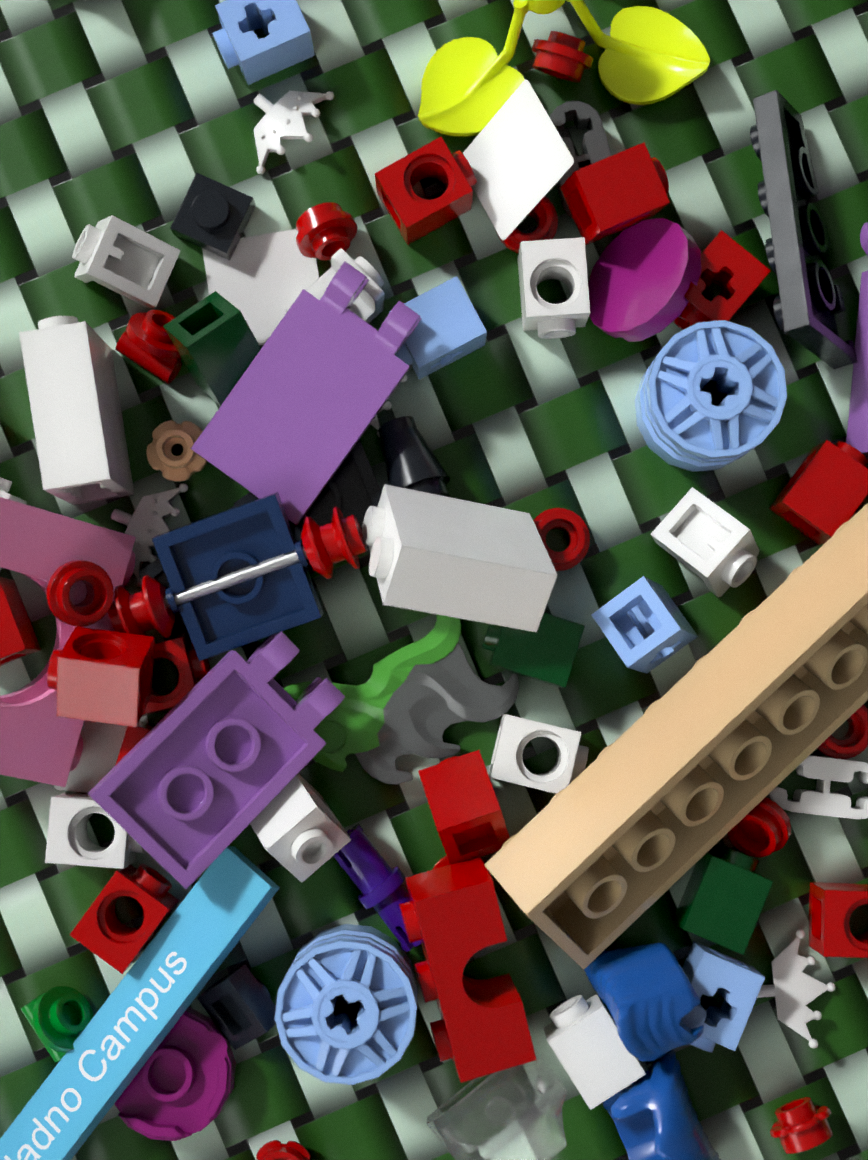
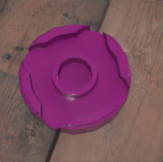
[588,218,701,342]
[114,1007,236,1141]

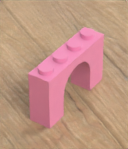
[0,497,136,787]

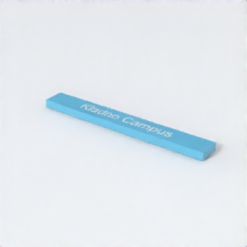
[0,846,280,1160]

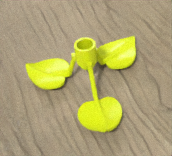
[418,0,710,137]

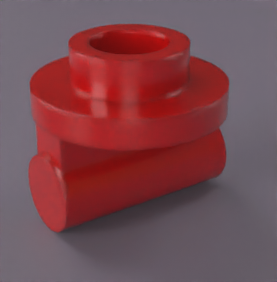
[115,310,182,384]

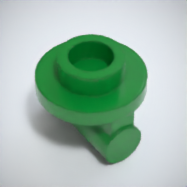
[20,986,94,1063]

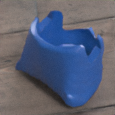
[584,943,704,1062]
[603,1050,721,1160]

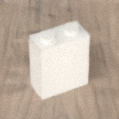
[19,316,135,505]
[362,484,557,632]

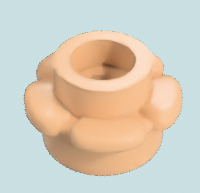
[146,420,207,482]

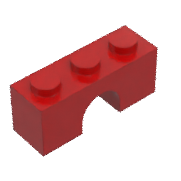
[399,856,536,1083]

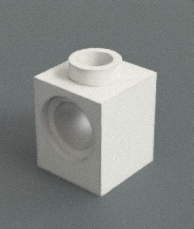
[518,237,590,339]
[488,714,588,794]
[250,773,351,883]
[45,793,145,869]
[543,994,646,1110]

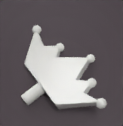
[253,90,335,174]
[111,484,188,587]
[757,929,836,1049]

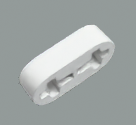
[766,755,868,819]

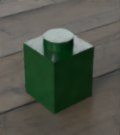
[163,291,261,406]
[481,612,585,688]
[673,845,773,955]

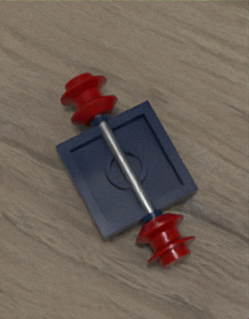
[108,492,368,661]

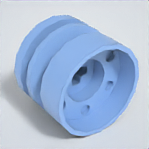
[635,320,787,472]
[275,924,418,1085]

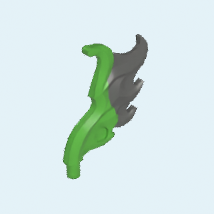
[283,614,519,785]

